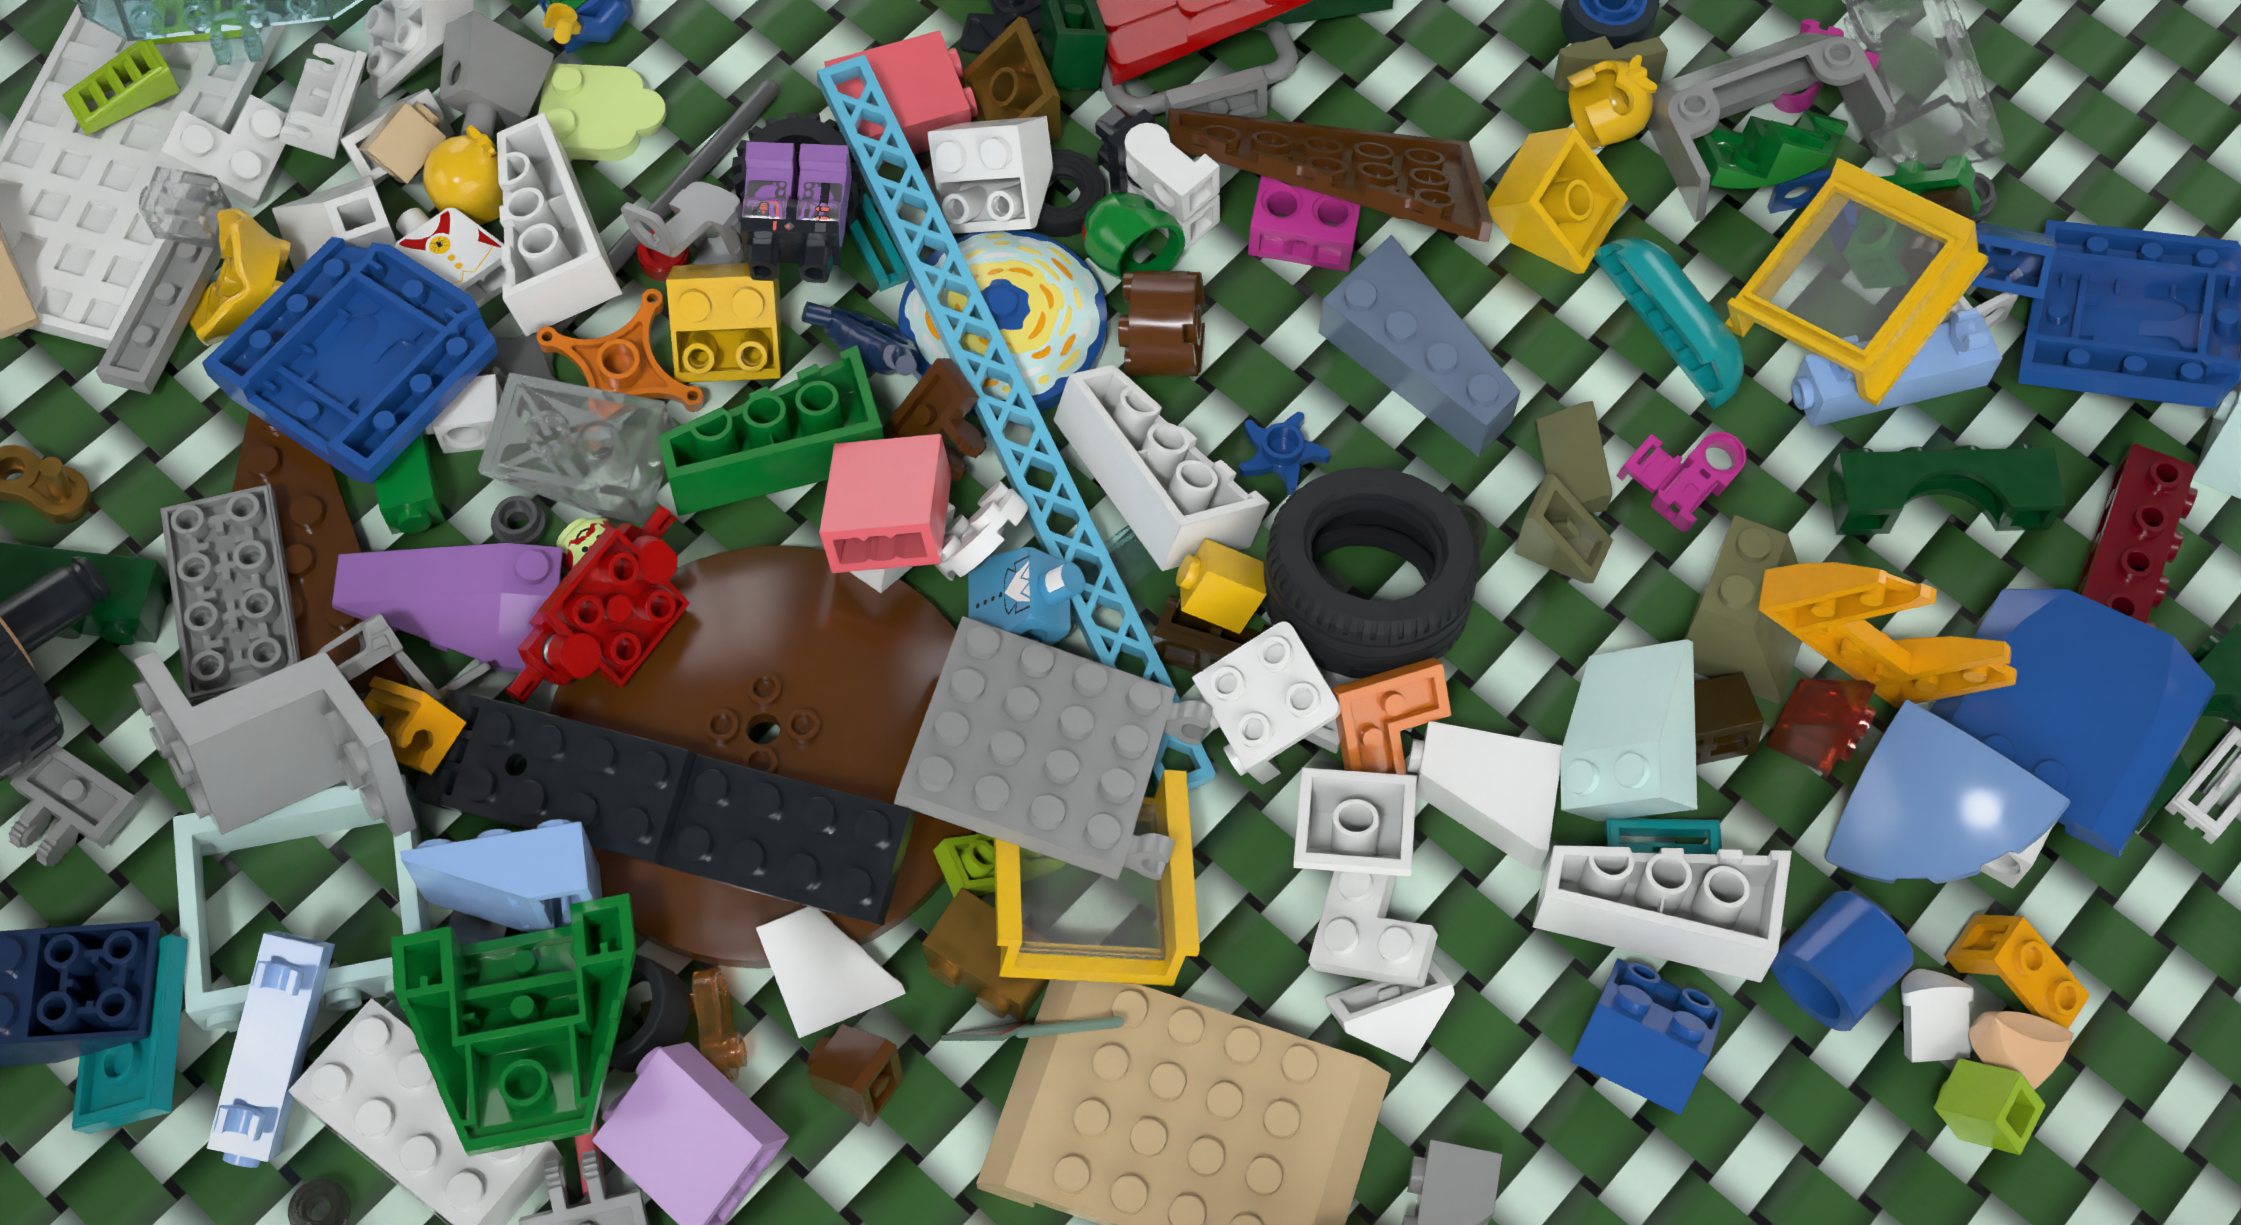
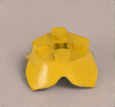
[188,208,290,346]

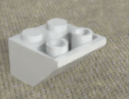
[928,116,1053,234]

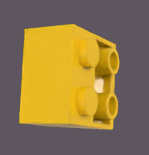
[666,263,781,383]

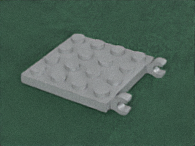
[894,616,1213,880]

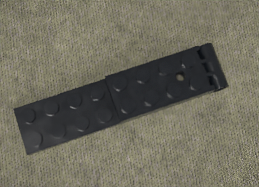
[413,690,917,927]

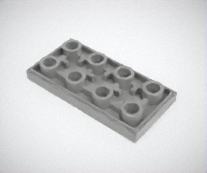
[160,484,301,707]

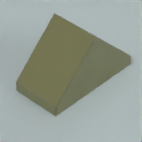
[1514,474,1613,584]

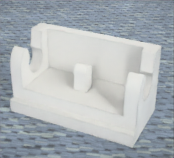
[279,43,367,159]

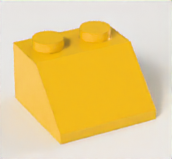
[1487,127,1628,274]

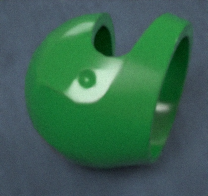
[1082,192,1185,281]

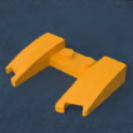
[1758,562,2017,708]

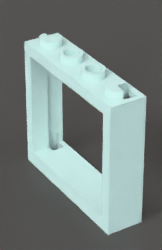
[173,774,431,1033]

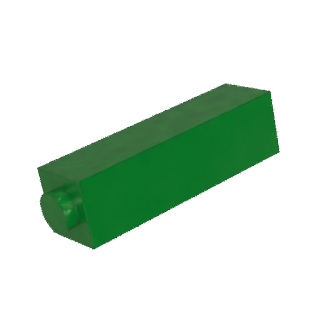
[374,429,445,535]

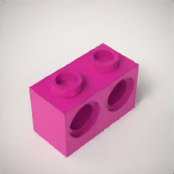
[1248,175,1361,272]

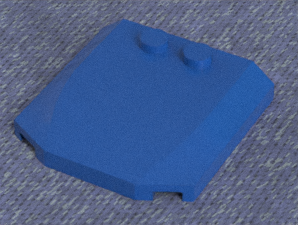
[2018,220,2241,409]
[202,237,499,483]
[1929,589,2215,859]

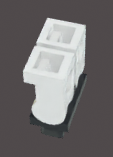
[1095,105,1220,252]

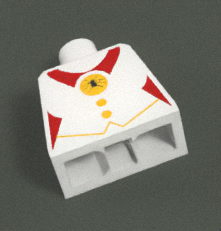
[394,208,506,308]

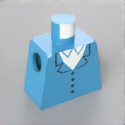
[968,547,1085,646]

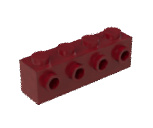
[2075,443,2198,628]

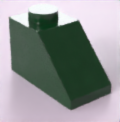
[1041,0,1107,91]

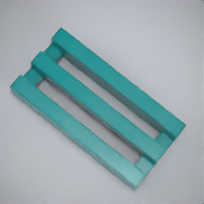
[850,193,924,292]
[1603,818,1722,854]

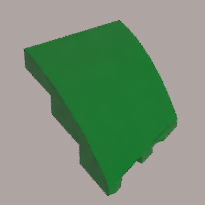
[1692,110,1849,189]

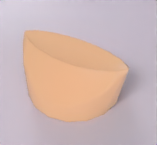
[1968,1011,2074,1090]

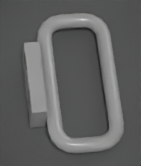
[1100,21,1298,125]

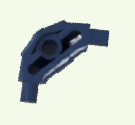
[802,301,919,376]

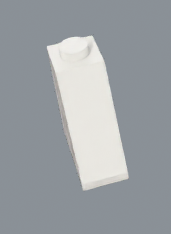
[1407,721,1562,870]

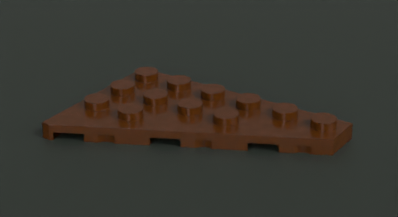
[1166,108,1493,242]
[232,411,410,702]

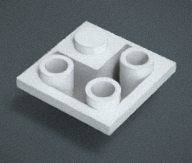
[364,0,475,99]
[272,175,397,272]

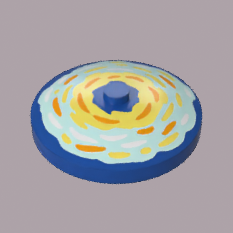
[898,230,1107,419]

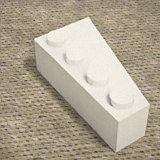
[1054,365,1270,571]
[1533,845,1792,983]

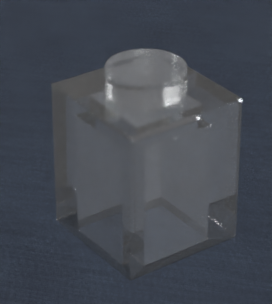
[139,166,232,248]

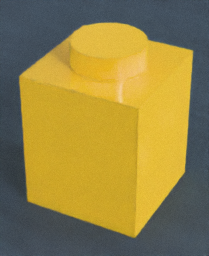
[1176,538,1267,634]

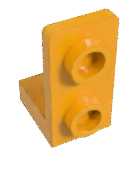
[1945,914,2089,1029]

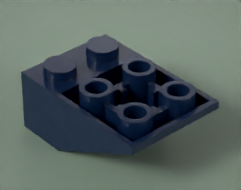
[0,921,160,1067]

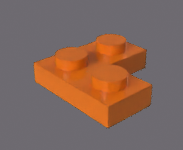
[1331,657,1451,775]

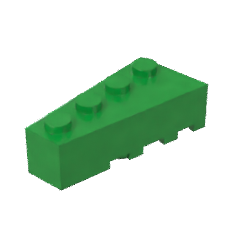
[658,345,884,516]

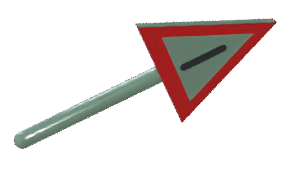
[941,1016,1124,1041]

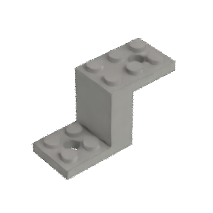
[132,651,417,837]

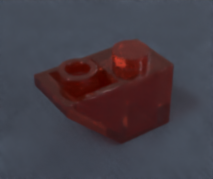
[1766,678,1877,775]

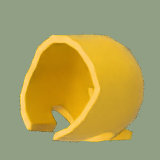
[1566,55,1658,148]
[423,125,503,226]

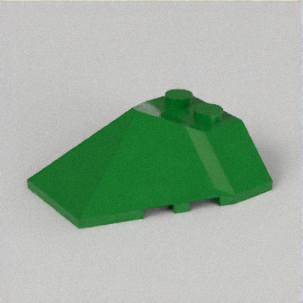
[391,893,637,1156]

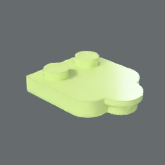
[538,63,666,161]

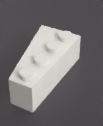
[497,112,623,337]

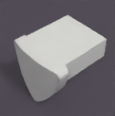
[1901,969,1974,1063]

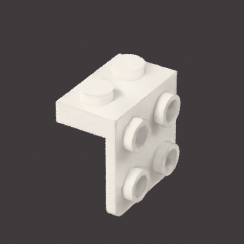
[1192,622,1341,785]

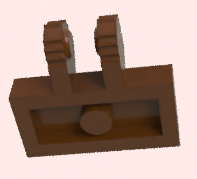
[882,358,987,482]

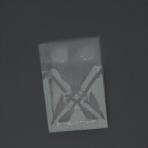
[478,372,676,524]

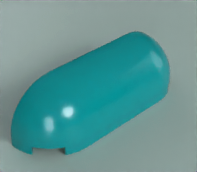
[1593,238,1744,410]

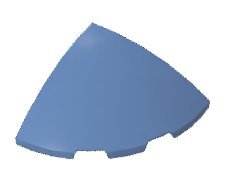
[1825,699,2071,884]

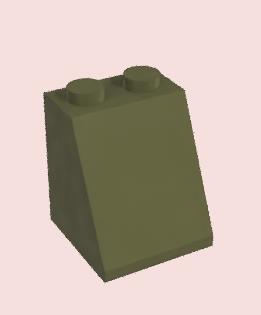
[1683,515,1802,705]

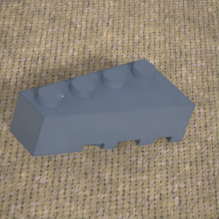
[1318,234,1521,457]

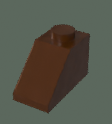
[807,1024,904,1127]

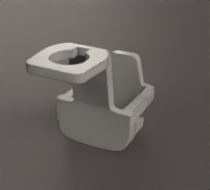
[621,182,745,265]
[316,613,491,700]

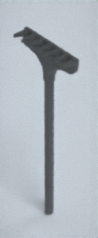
[477,79,779,437]

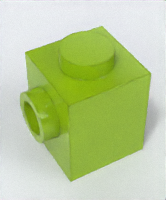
[1933,1058,2046,1155]

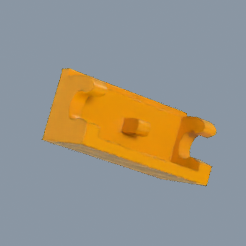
[363,676,467,775]

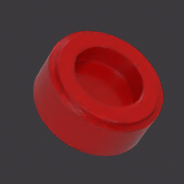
[637,230,691,282]

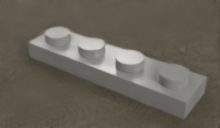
[95,203,221,394]

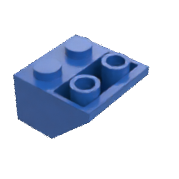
[1570,958,1725,1115]

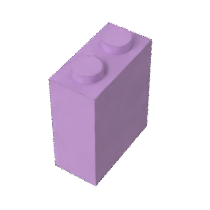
[592,1042,789,1225]

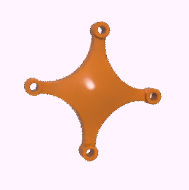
[536,288,704,451]

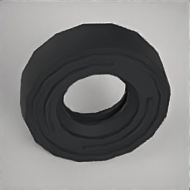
[1032,149,1105,237]

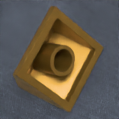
[959,16,1061,143]

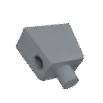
[439,10,554,140]

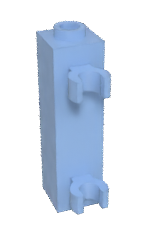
[1791,308,2003,427]
[207,930,335,1168]

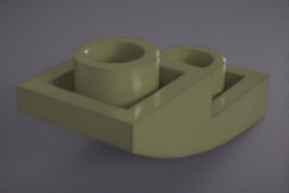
[1553,36,1668,92]

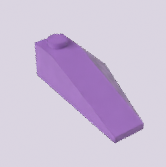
[332,543,562,673]

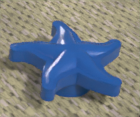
[1239,412,1331,495]

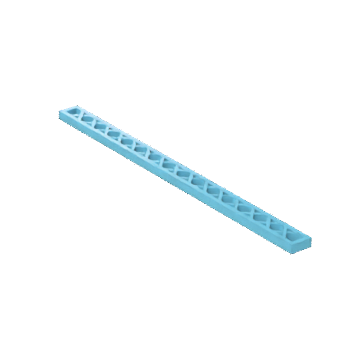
[817,54,1216,791]

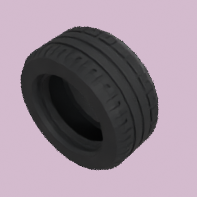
[1263,467,1480,679]

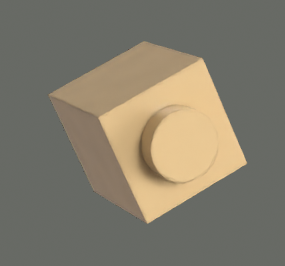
[358,101,447,184]

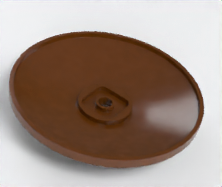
[549,545,976,969]

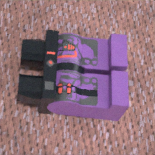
[740,142,852,283]

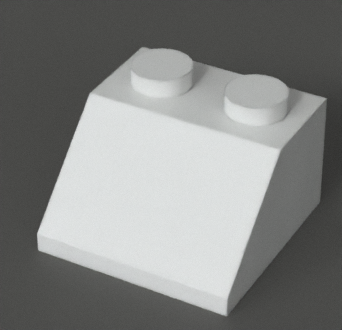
[1293,767,1417,877]

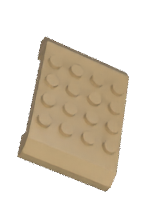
[976,980,1391,1225]

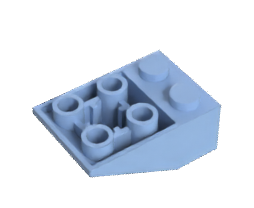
[400,819,603,933]

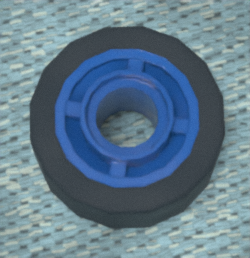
[1560,0,1660,49]

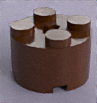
[1118,271,1205,377]

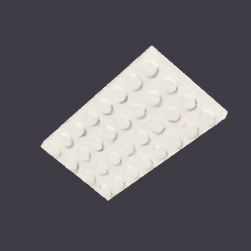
[0,0,286,349]

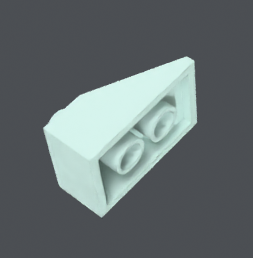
[1560,639,1697,821]

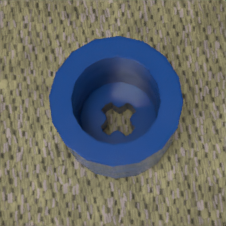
[1771,891,1914,1031]

